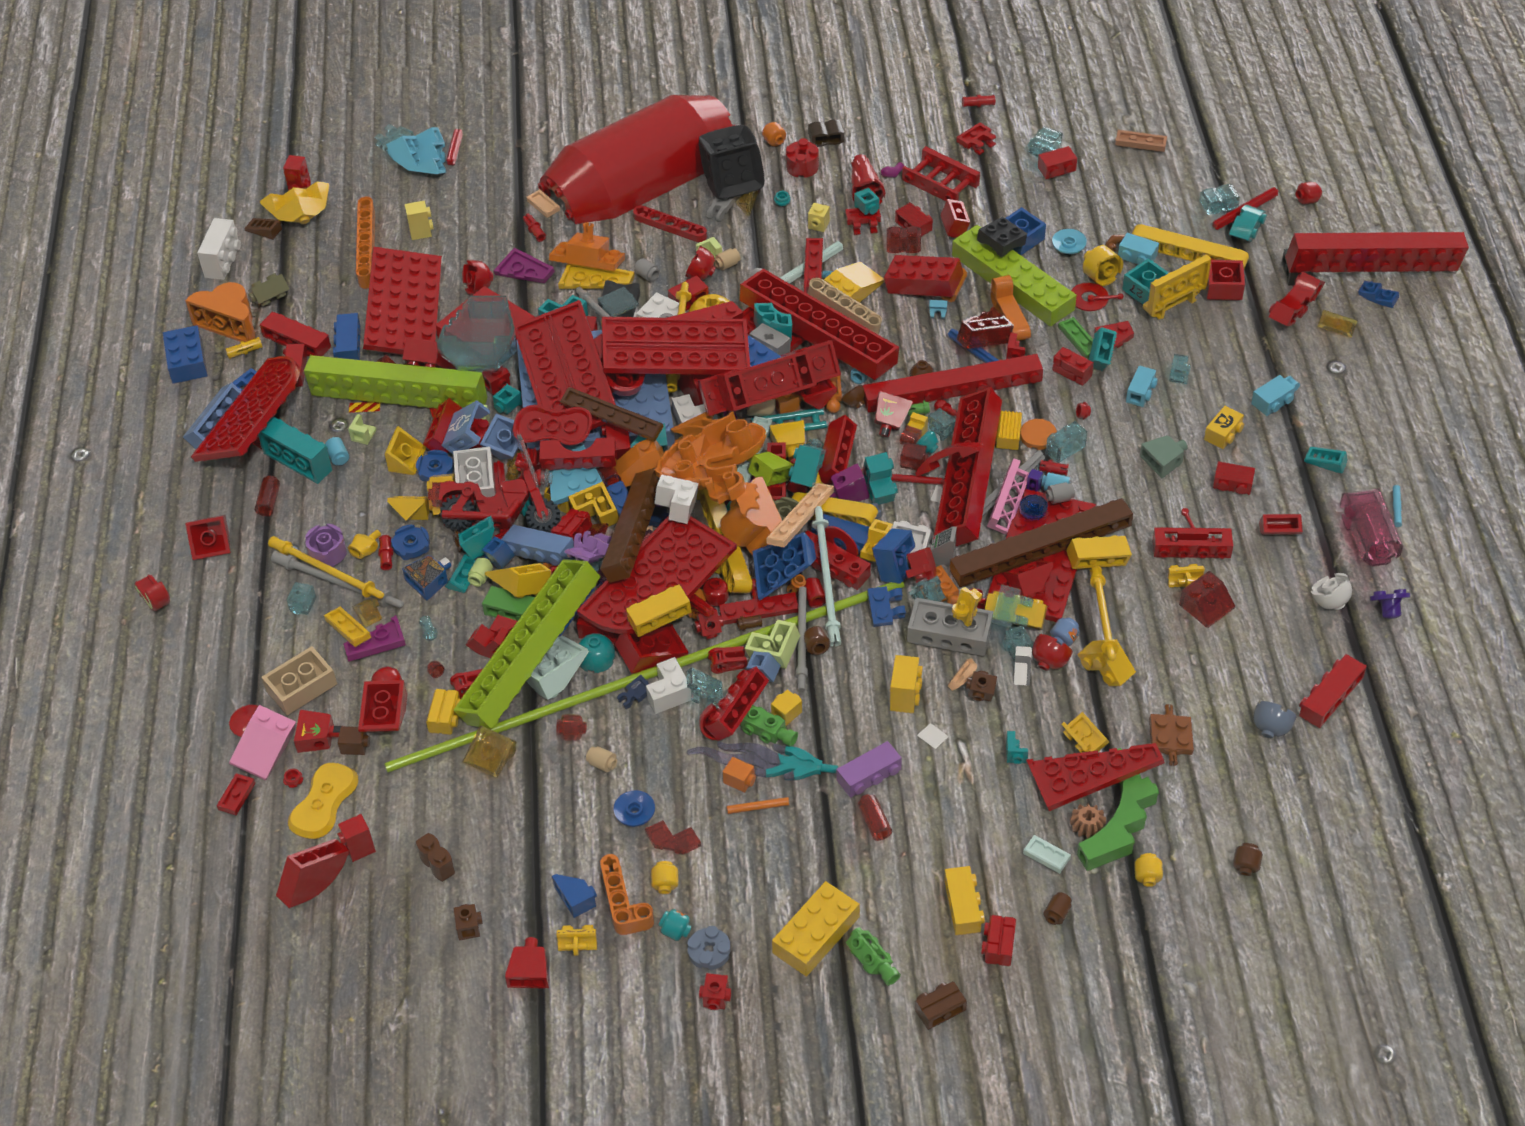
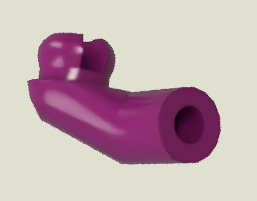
[881,162,904,178]

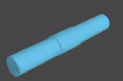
[1393,485,1402,527]

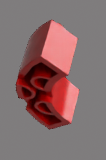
[1269,272,1325,326]

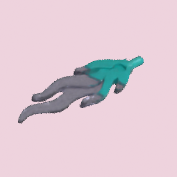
[687,742,838,781]

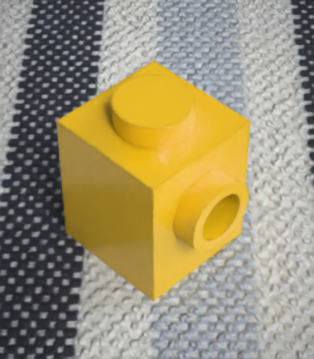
[771,689,802,726]

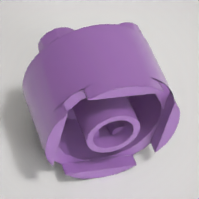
[305,524,347,567]

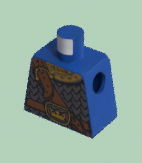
[402,555,451,601]

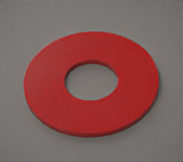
[1071,282,1109,311]
[825,526,858,556]

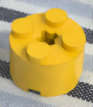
[1083,244,1123,286]

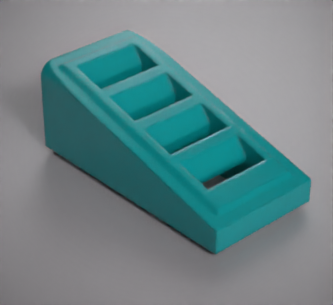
[1304,446,1348,473]

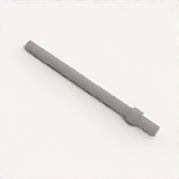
[576,287,611,317]
[796,587,808,692]

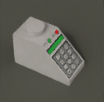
[928,527,957,566]

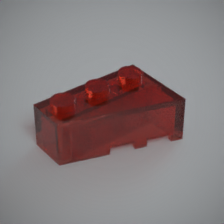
[956,307,1014,349]

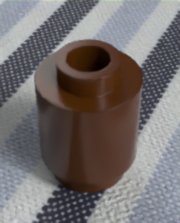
[1043,892,1072,925]

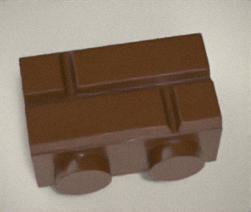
[915,981,967,1030]

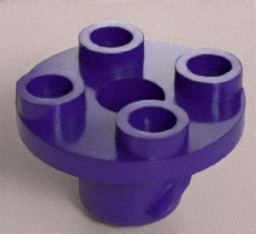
[1370,589,1411,619]

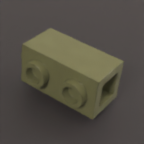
[248,273,289,306]

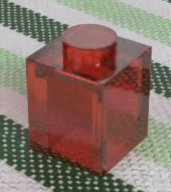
[900,442,929,471]

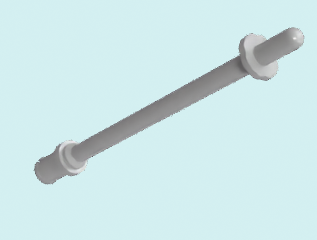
[271,551,404,608]

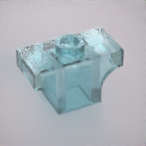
[909,576,946,602]

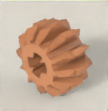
[1070,803,1106,839]

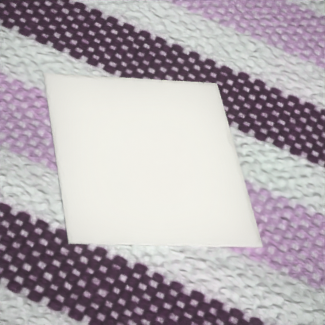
[917,723,949,749]

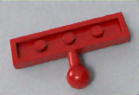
[719,578,798,625]

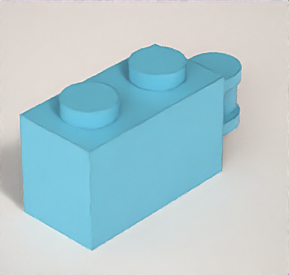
[1251,375,1300,416]

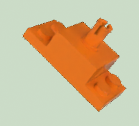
[549,222,625,271]

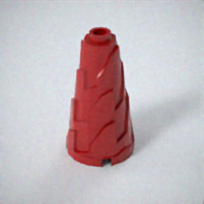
[851,154,886,205]

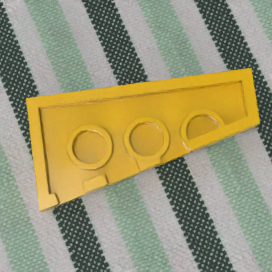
[558,264,635,289]

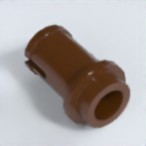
[737,614,762,632]

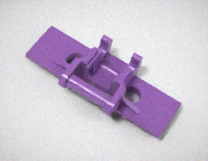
[564,531,612,563]

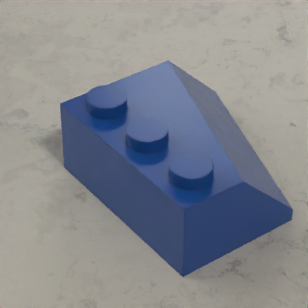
[753,532,816,600]

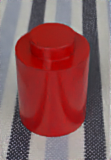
[804,577,826,608]

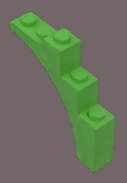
[1077,748,1159,871]

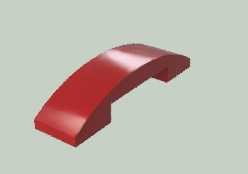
[916,442,985,476]

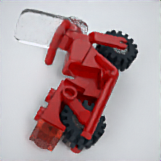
[428,434,561,533]

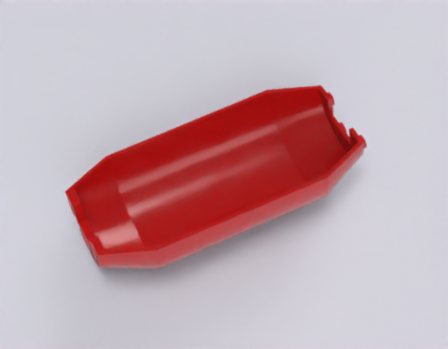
[538,95,735,224]

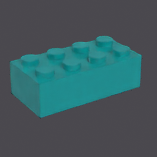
[258,417,332,484]

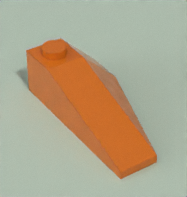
[600,439,664,488]

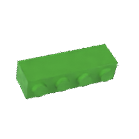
[482,586,535,621]

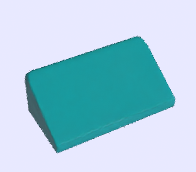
[445,554,476,593]

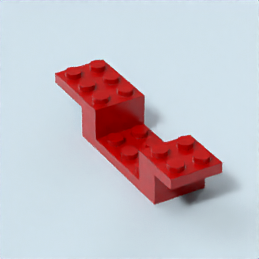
[698,340,841,416]

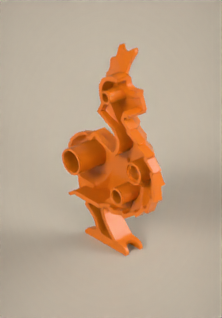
[654,412,766,517]

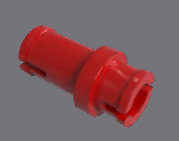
[1039,460,1069,476]

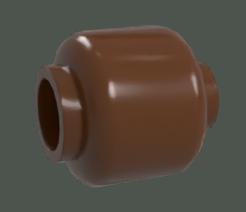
[804,626,830,655]
[1233,843,1263,876]

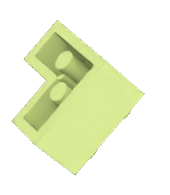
[745,620,800,669]

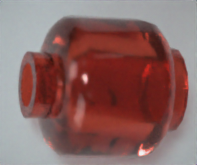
[556,714,587,741]

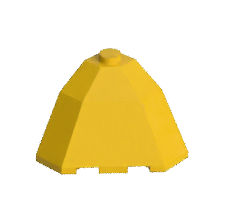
[260,181,329,224]

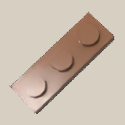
[1115,130,1167,152]

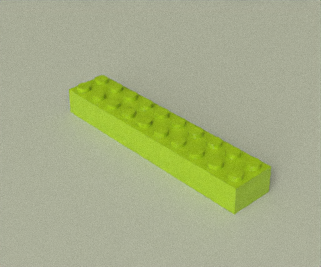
[304,355,488,409]
[453,559,600,729]

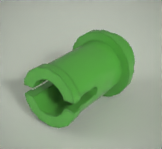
[908,401,930,416]

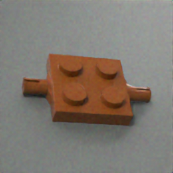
[1149,704,1194,766]

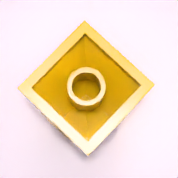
[387,496,431,521]

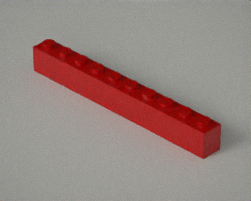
[863,354,1043,413]

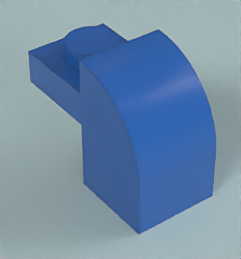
[481,536,515,570]

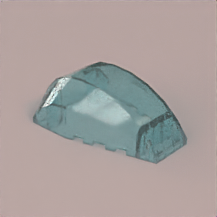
[437,296,517,371]

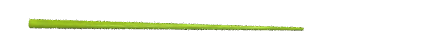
[384,581,904,772]

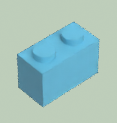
[1118,233,1159,265]

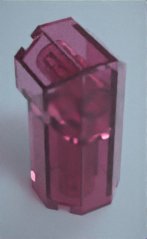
[1340,488,1403,567]

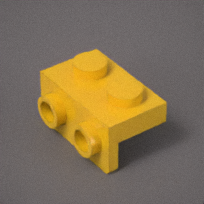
[1061,712,1109,752]

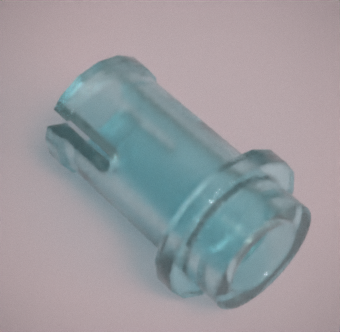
[419,616,438,641]

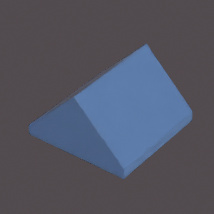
[480,413,522,460]

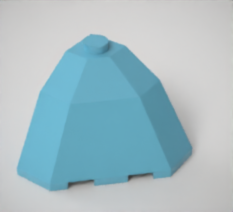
[386,127,446,174]

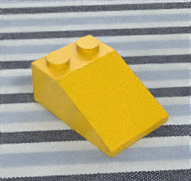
[824,262,885,303]

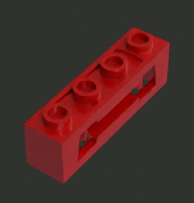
[1152,527,1233,559]

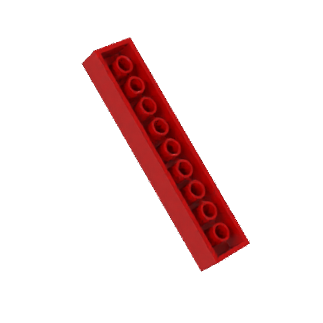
[1285,232,1469,273]
[739,269,899,380]
[934,387,1002,546]

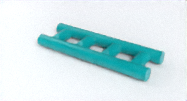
[751,408,827,437]

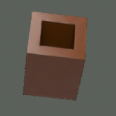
[338,726,370,755]

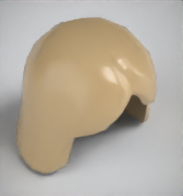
[747,399,776,417]

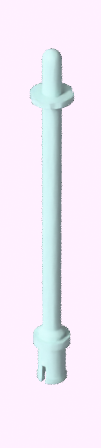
[812,506,841,647]

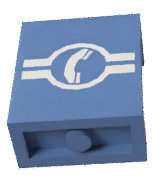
[442,401,490,455]

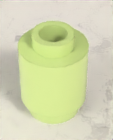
[468,558,493,587]

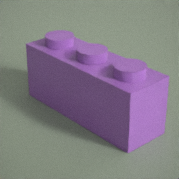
[836,741,902,798]

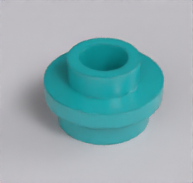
[774,191,791,206]

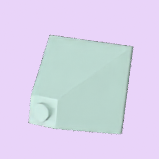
[526,635,589,700]

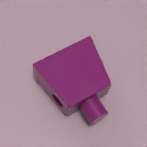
[830,463,869,502]

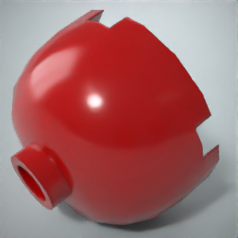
[685,245,716,281]
[462,260,493,295]
[1032,634,1073,671]

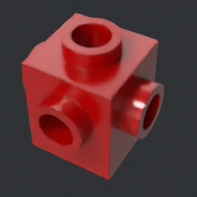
[482,363,510,395]
[694,608,724,639]
[699,973,732,1010]

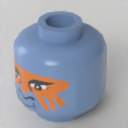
[1050,617,1080,646]

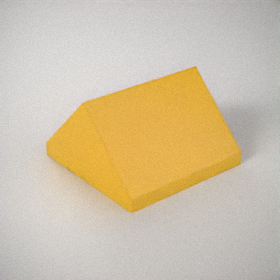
[385,426,426,475]

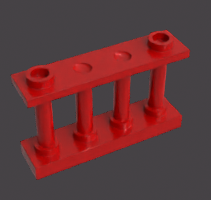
[902,146,980,201]

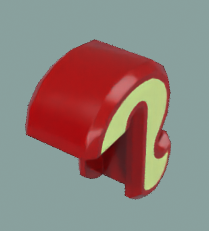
[134,574,170,611]

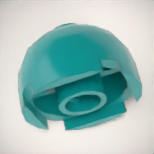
[579,633,616,673]

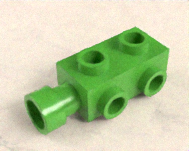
[741,705,798,747]
[846,927,901,986]

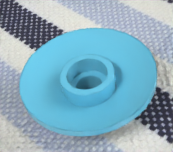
[1052,229,1087,254]

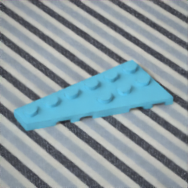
[547,439,602,505]

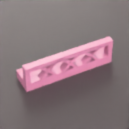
[987,458,1029,535]

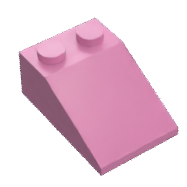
[229,705,296,780]

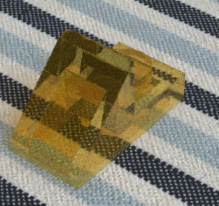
[352,598,382,627]

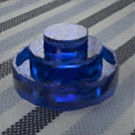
[1019,494,1048,520]

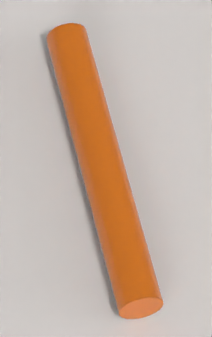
[727,797,789,814]

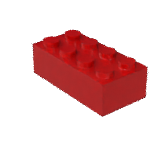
[884,255,964,297]

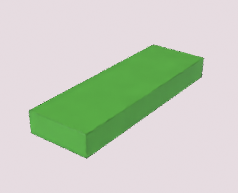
[1058,317,1093,360]

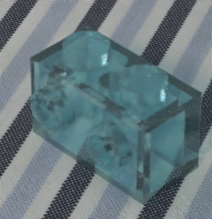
[1046,421,1087,463]

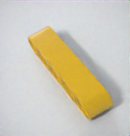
[792,492,878,527]

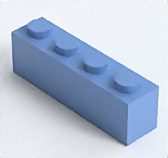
[183,382,241,449]
[501,525,574,566]

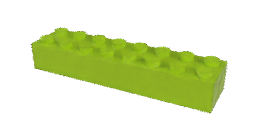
[952,225,1077,327]

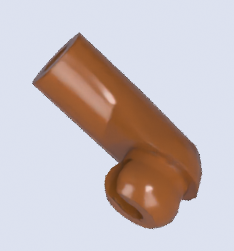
[1105,234,1125,251]

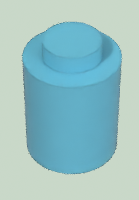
[325,437,349,465]
[1041,472,1071,491]

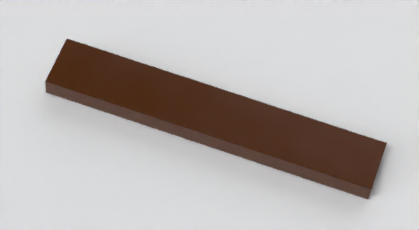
[560,387,664,442]

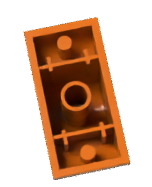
[185,282,256,342]
[720,477,782,555]

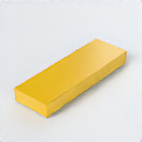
[324,606,371,647]

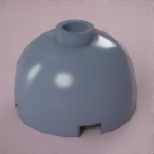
[1253,701,1296,738]

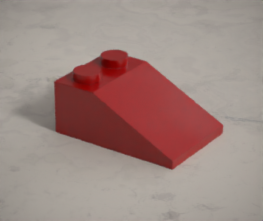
[615,624,689,674]
[358,680,408,732]

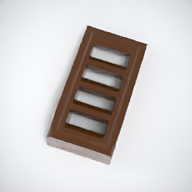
[244,218,282,240]

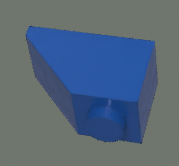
[552,874,597,918]

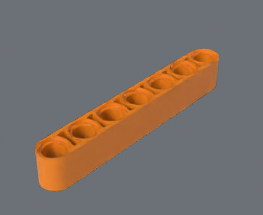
[356,196,375,289]

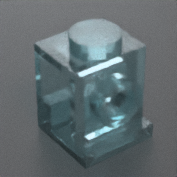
[1169,354,1191,384]
[928,408,955,441]

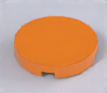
[1020,419,1057,450]

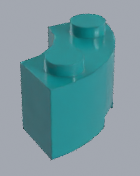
[1229,205,1267,242]
[754,303,792,339]

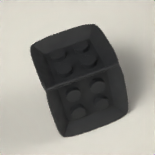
[699,125,765,199]

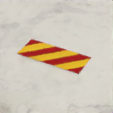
[348,402,381,413]

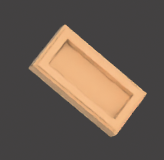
[526,189,560,218]

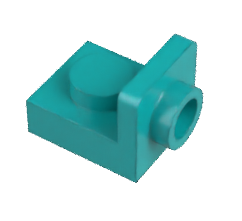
[1006,731,1028,764]

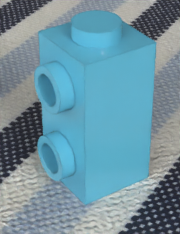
[1126,366,1158,407]

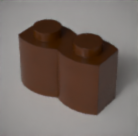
[416,833,455,882]

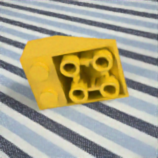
[485,563,551,598]

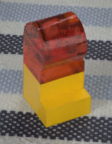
[900,412,928,449]

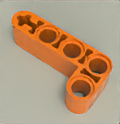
[991,275,1031,341]
[600,854,654,935]

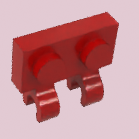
[956,122,996,155]
[845,208,881,235]

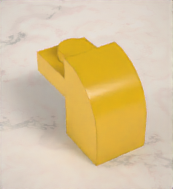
[860,519,893,562]

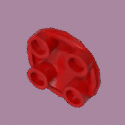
[229,705,258,737]

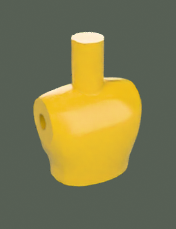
[347,530,381,559]

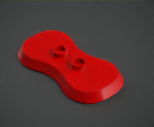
[513,405,592,445]

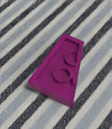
[493,248,555,283]
[343,615,406,662]

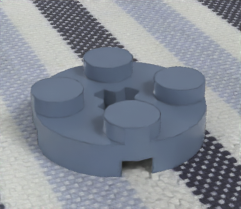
[688,926,731,970]

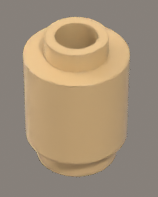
[714,248,741,271]
[586,746,617,772]

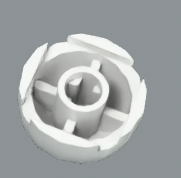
[1311,573,1352,610]

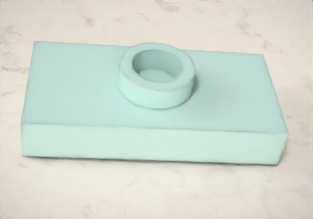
[1023,835,1071,874]

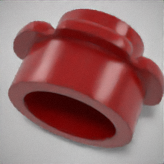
[1076,402,1091,420]
[283,768,303,788]

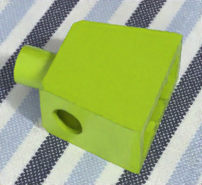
[747,452,794,486]

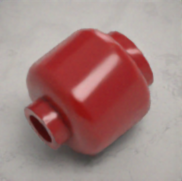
[1295,182,1322,205]
[703,577,729,606]

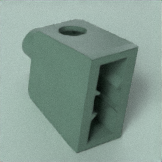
[1140,435,1188,479]

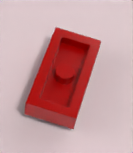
[216,773,255,816]

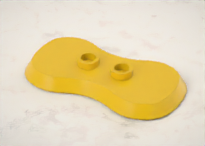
[288,763,358,839]

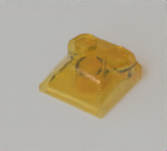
[462,725,517,778]

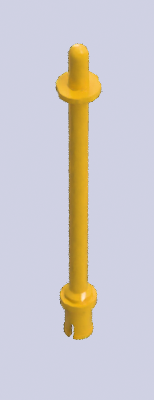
[666,282,691,392]
[268,536,384,599]
[1090,565,1119,661]

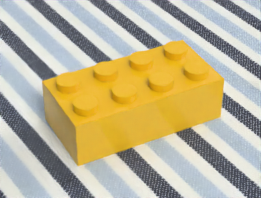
[772,881,860,977]

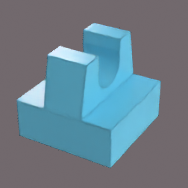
[929,300,948,319]

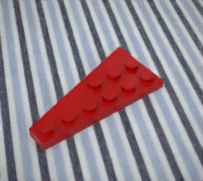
[1026,743,1165,811]

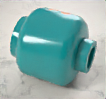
[658,909,692,941]

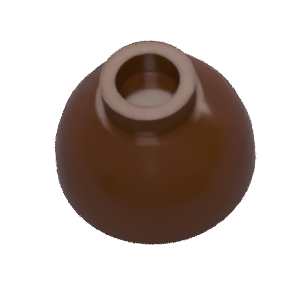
[910,360,934,376]
[842,385,865,409]

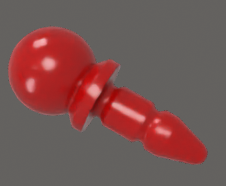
[934,399,957,416]

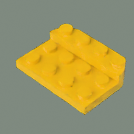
[1143,255,1211,320]

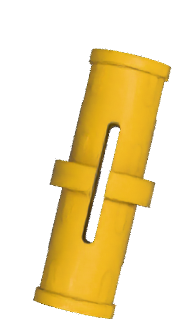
[225,337,263,359]

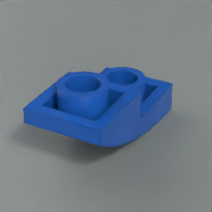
[1358,281,1399,308]

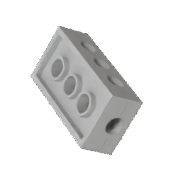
[907,598,993,656]

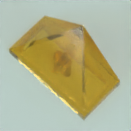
[735,190,758,216]
[1318,310,1358,338]

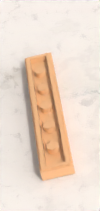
[766,483,834,547]

